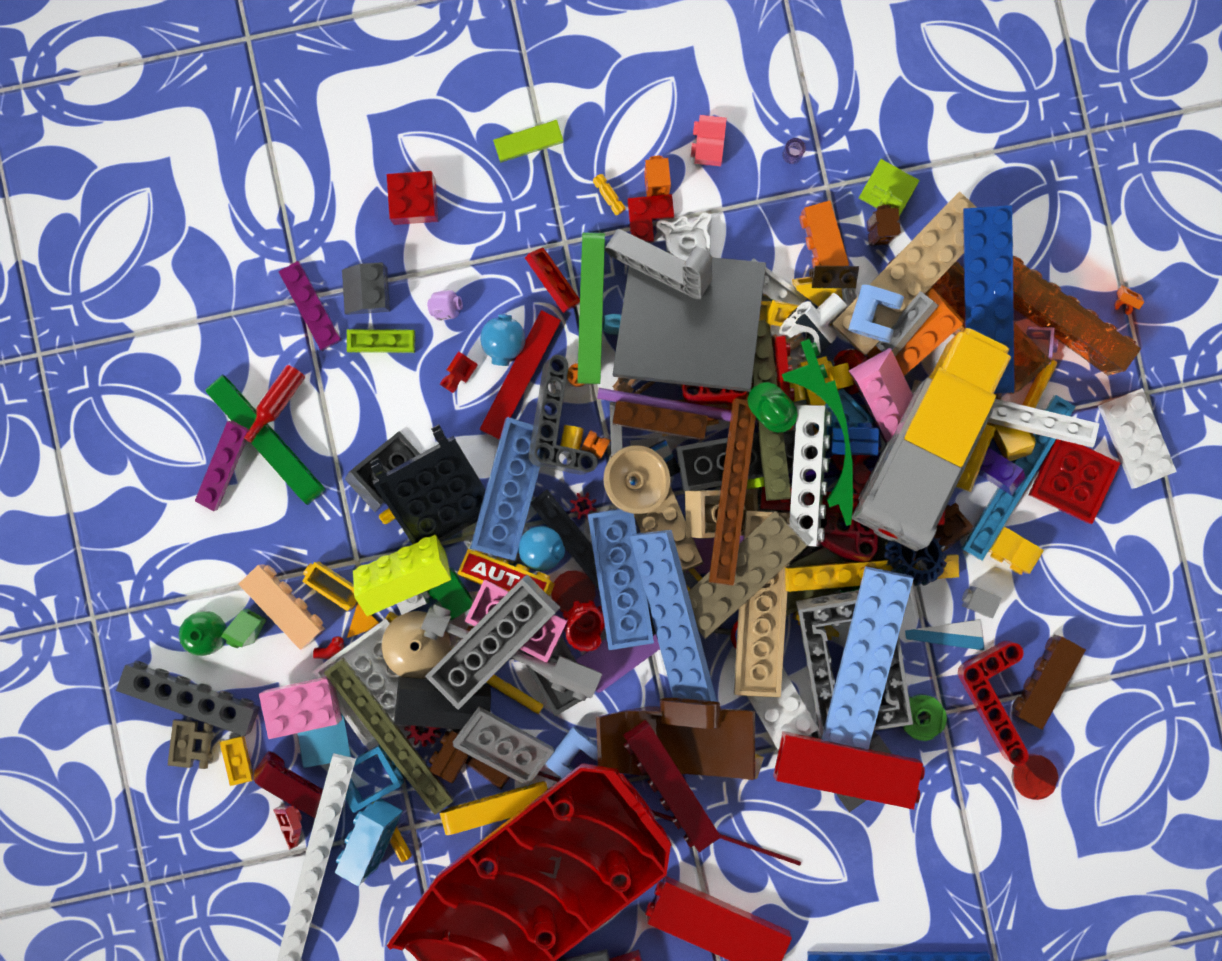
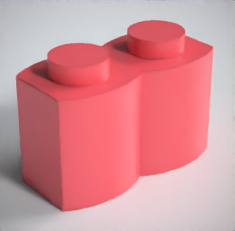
[690,115,727,167]

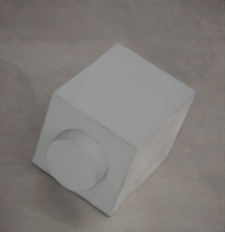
[962,586,1002,619]

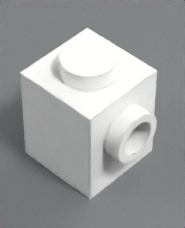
[397,591,431,615]

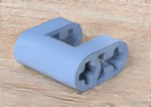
[848,285,904,343]
[545,727,598,778]

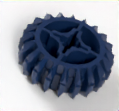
[884,537,947,587]

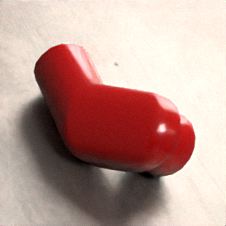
[313,636,344,659]

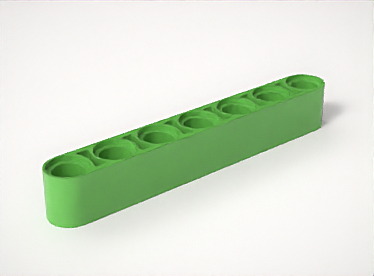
[578,232,605,384]

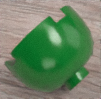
[178,611,227,656]

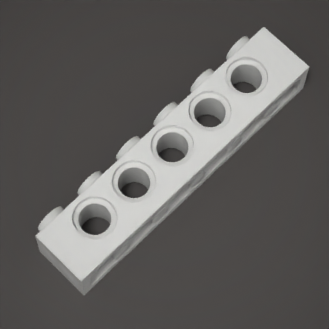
[789,405,832,547]

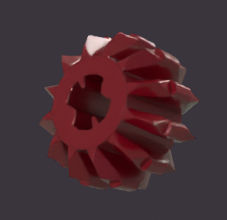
[404,725,442,747]

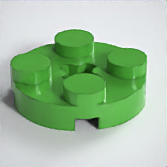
[902,694,947,741]

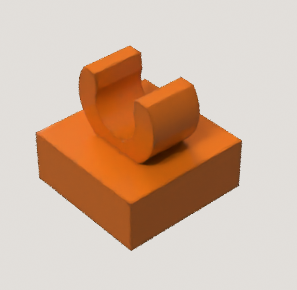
[1114,285,1144,315]

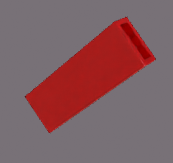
[773,731,925,810]
[645,876,792,961]

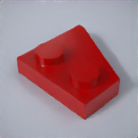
[273,805,302,850]

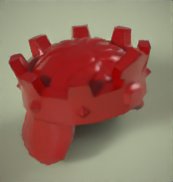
[563,600,605,652]

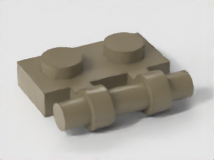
[167,719,215,769]

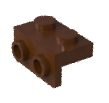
[934,503,974,552]

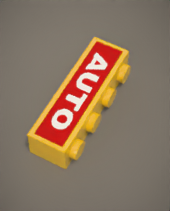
[457,549,555,597]

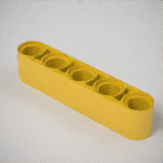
[439,781,548,835]

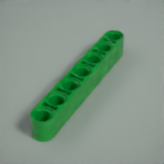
[205,374,325,505]

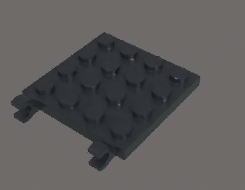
[370,424,486,544]

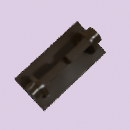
[809,266,859,288]

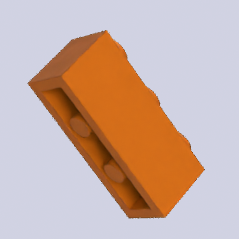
[799,200,849,268]

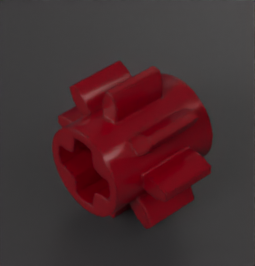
[570,492,597,519]

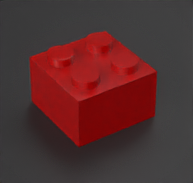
[387,171,438,225]

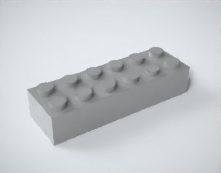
[425,575,560,710]

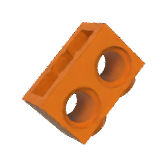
[644,155,671,196]

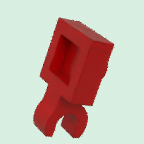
[440,351,478,393]

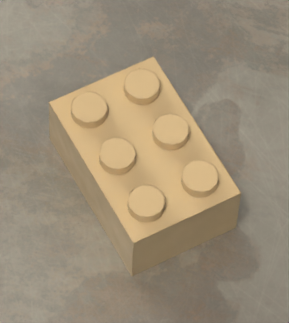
[685,489,758,538]

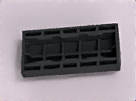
[394,677,491,730]

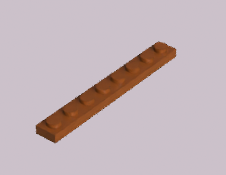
[709,398,756,586]

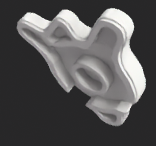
[656,213,712,261]

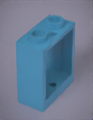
[345,744,405,813]

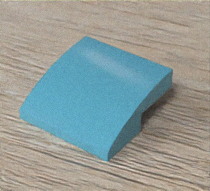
[297,713,351,768]

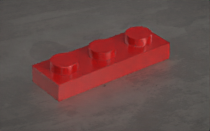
[525,247,580,313]

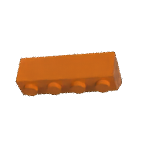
[867,287,964,376]

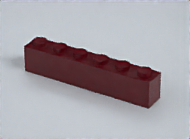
[623,720,721,853]

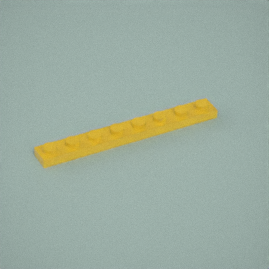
[785,554,959,592]

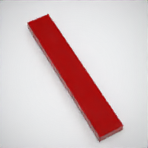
[479,310,561,440]

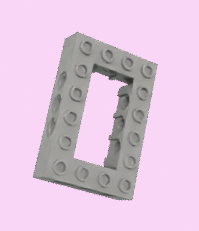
[796,590,913,738]

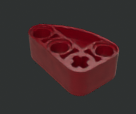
[809,512,878,562]

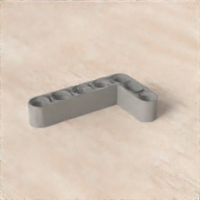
[605,229,712,299]

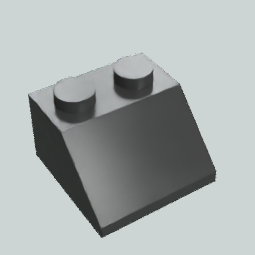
[342,262,390,315]

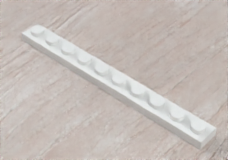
[277,753,356,961]

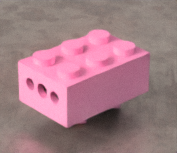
[259,677,342,739]

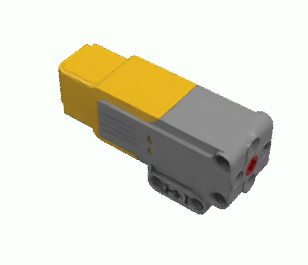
[852,328,1011,551]

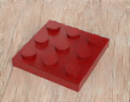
[1028,439,1121,524]

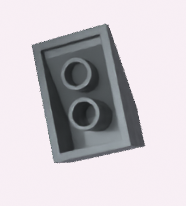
[345,431,420,512]

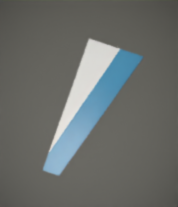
[905,620,985,651]

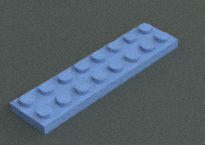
[630,530,717,702]

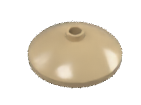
[604,445,670,514]
[382,611,451,679]

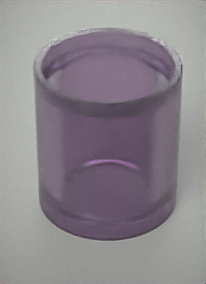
[782,138,806,164]

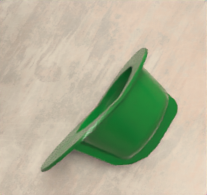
[747,382,798,433]

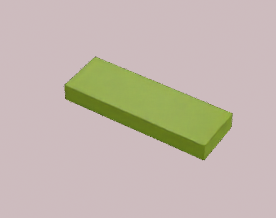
[493,120,564,163]
[347,329,415,353]

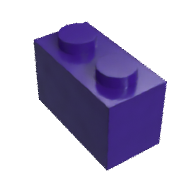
[978,448,1026,496]

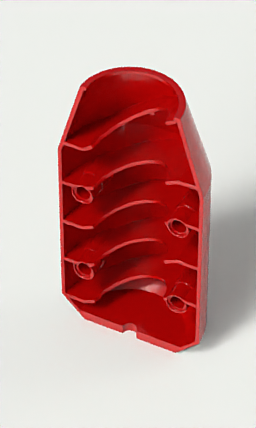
[387,763,671,961]

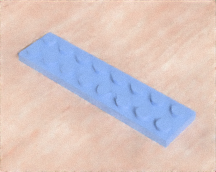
[821,566,914,750]

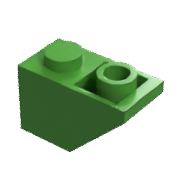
[221,609,267,649]

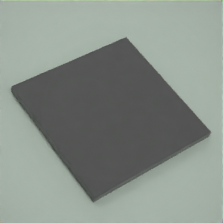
[612,257,766,392]

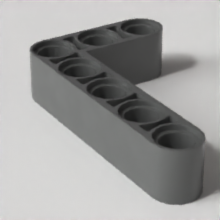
[529,355,598,475]

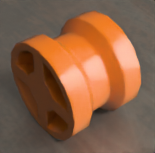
[567,363,585,387]

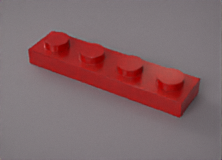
[774,336,796,431]

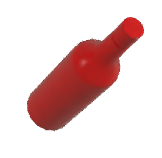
[244,365,305,443]

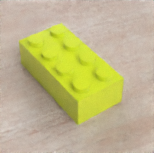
[353,534,451,617]

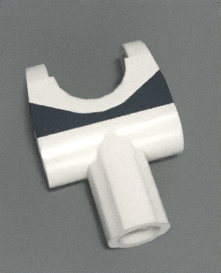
[779,293,847,361]

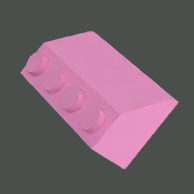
[849,348,913,443]
[465,580,567,663]

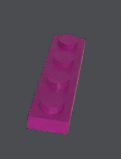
[278,261,342,351]
[195,420,249,512]

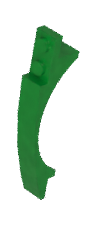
[782,339,853,526]

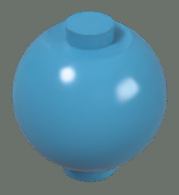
[480,314,525,366]
[517,526,565,572]

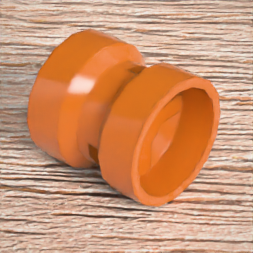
[581,430,611,460]

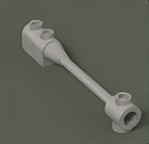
[421,604,602,701]

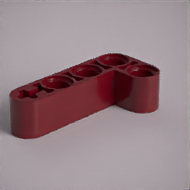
[254,751,323,818]

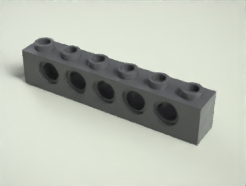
[116,661,260,736]

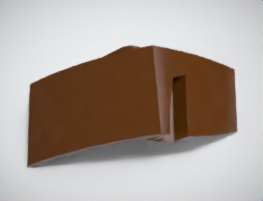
[596,697,755,780]

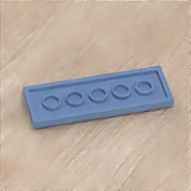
[470,417,549,561]
[588,509,654,650]

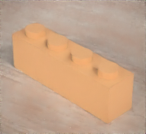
[238,564,325,650]

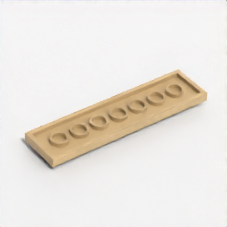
[831,191,976,356]
[734,510,790,697]

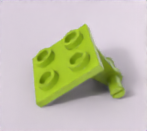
[858,159,920,216]

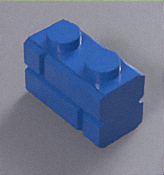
[827,422,879,456]

